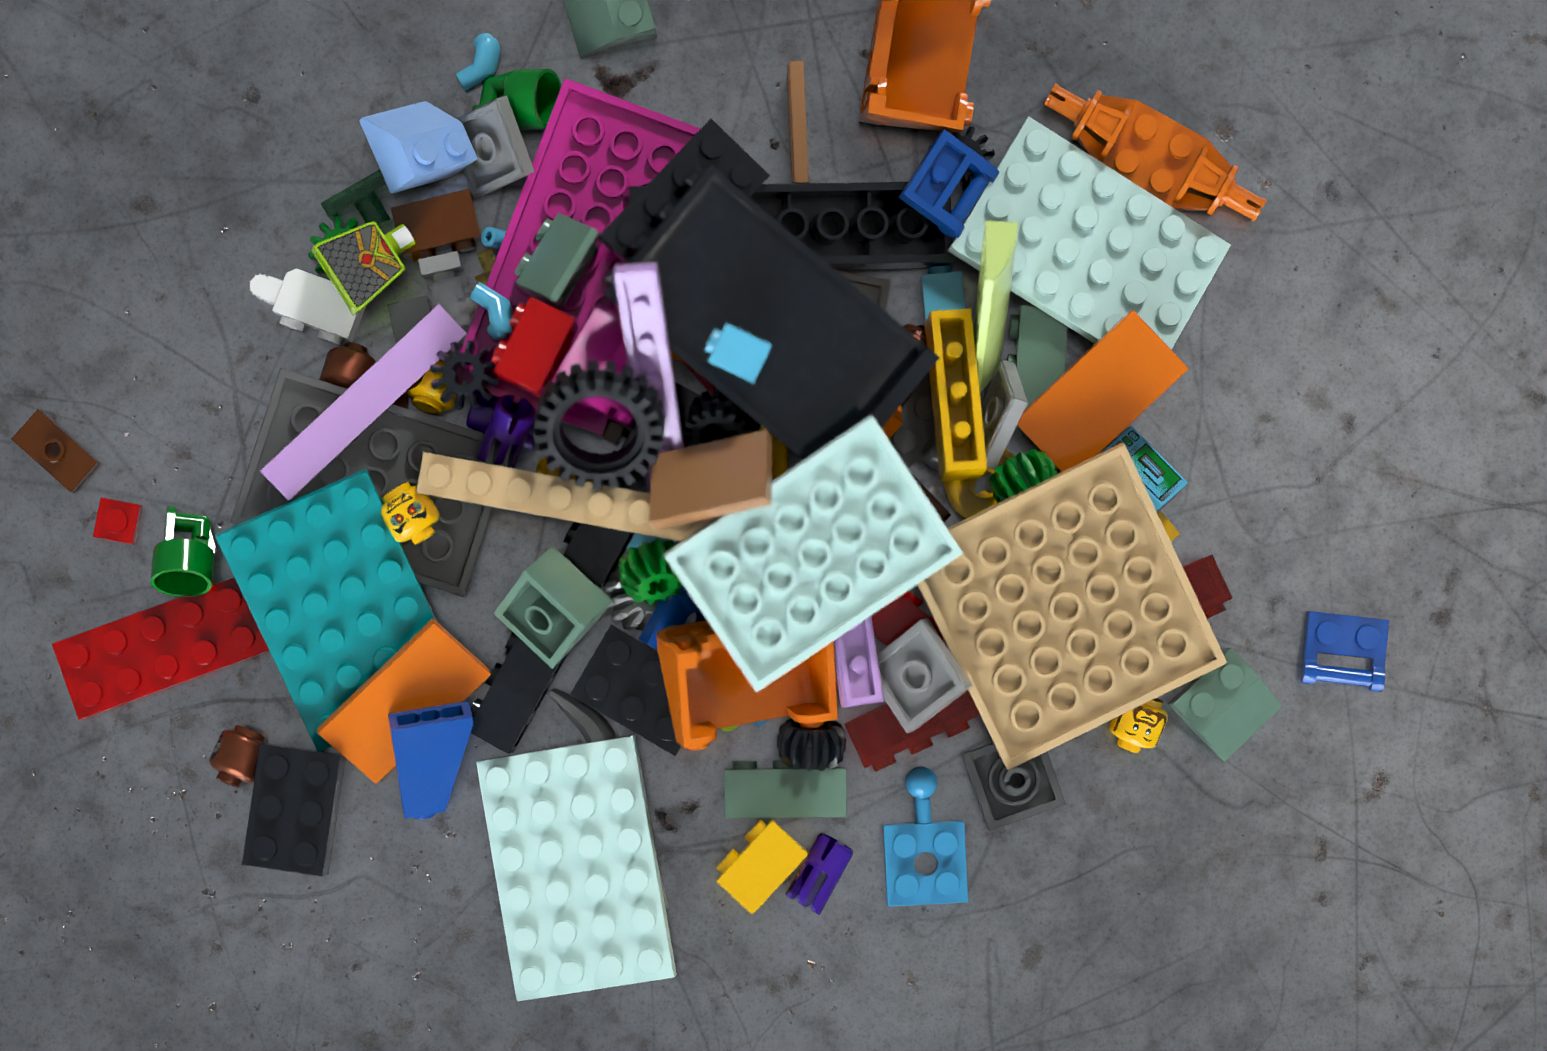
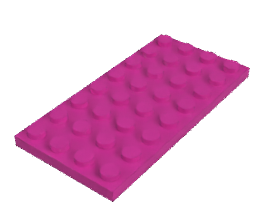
[456,78,701,437]

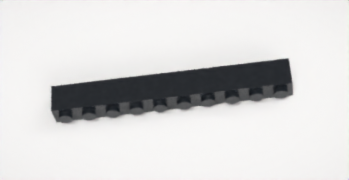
[470,382,701,754]

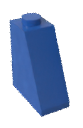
[388,701,473,820]

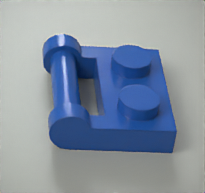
[898,129,999,239]
[1301,611,1390,692]

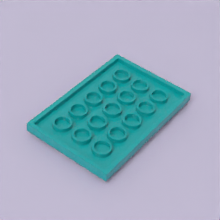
[216,468,437,751]

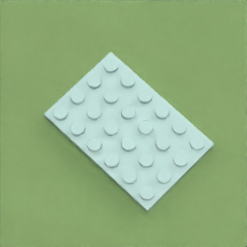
[947,116,1231,350]
[663,415,963,693]
[476,735,677,1002]

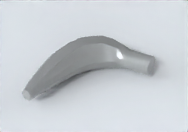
[548,688,616,743]

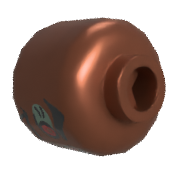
[209,725,265,788]

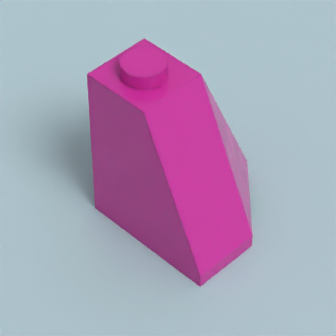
[552,301,637,430]

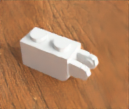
[249,268,366,346]

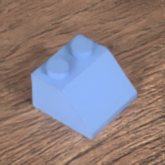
[359,101,478,194]

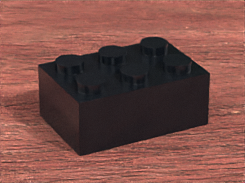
[570,625,682,756]
[242,743,346,877]

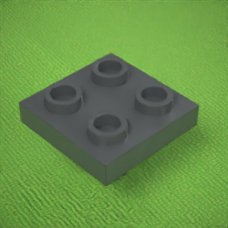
[962,743,1066,831]

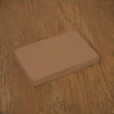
[787,61,809,184]
[649,430,772,530]

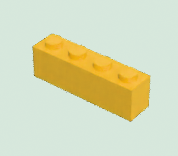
[925,309,987,481]

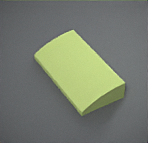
[973,221,1018,393]

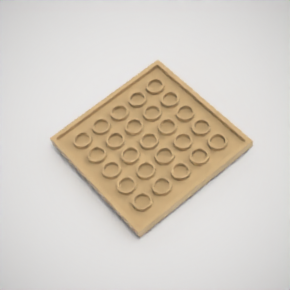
[917,443,1227,770]

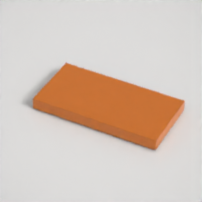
[1017,309,1189,472]
[317,618,491,784]

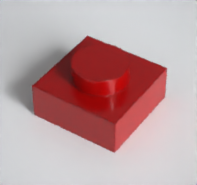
[93,497,143,545]

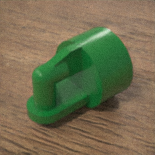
[472,69,561,130]
[150,506,215,597]

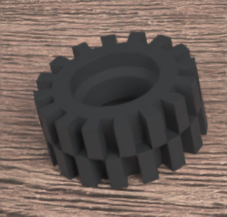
[684,389,760,447]

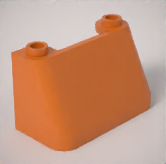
[859,0,991,133]
[656,620,838,750]

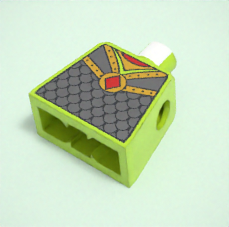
[311,221,416,316]

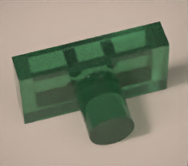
[321,169,391,228]

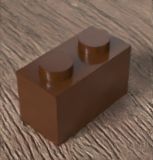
[391,189,482,263]

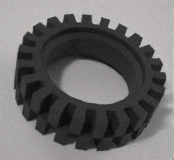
[534,360,665,490]

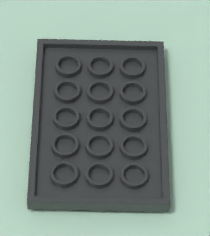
[230,368,513,597]

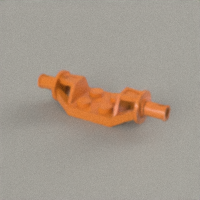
[1043,83,1267,222]

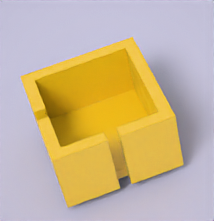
[716,818,808,915]

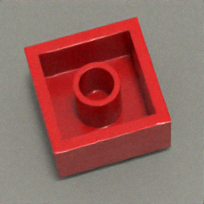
[491,297,578,398]

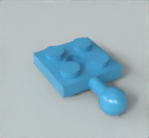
[883,767,968,906]

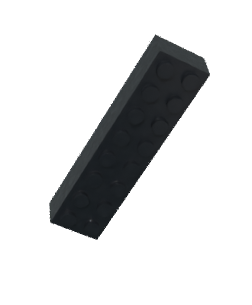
[623,182,954,270]

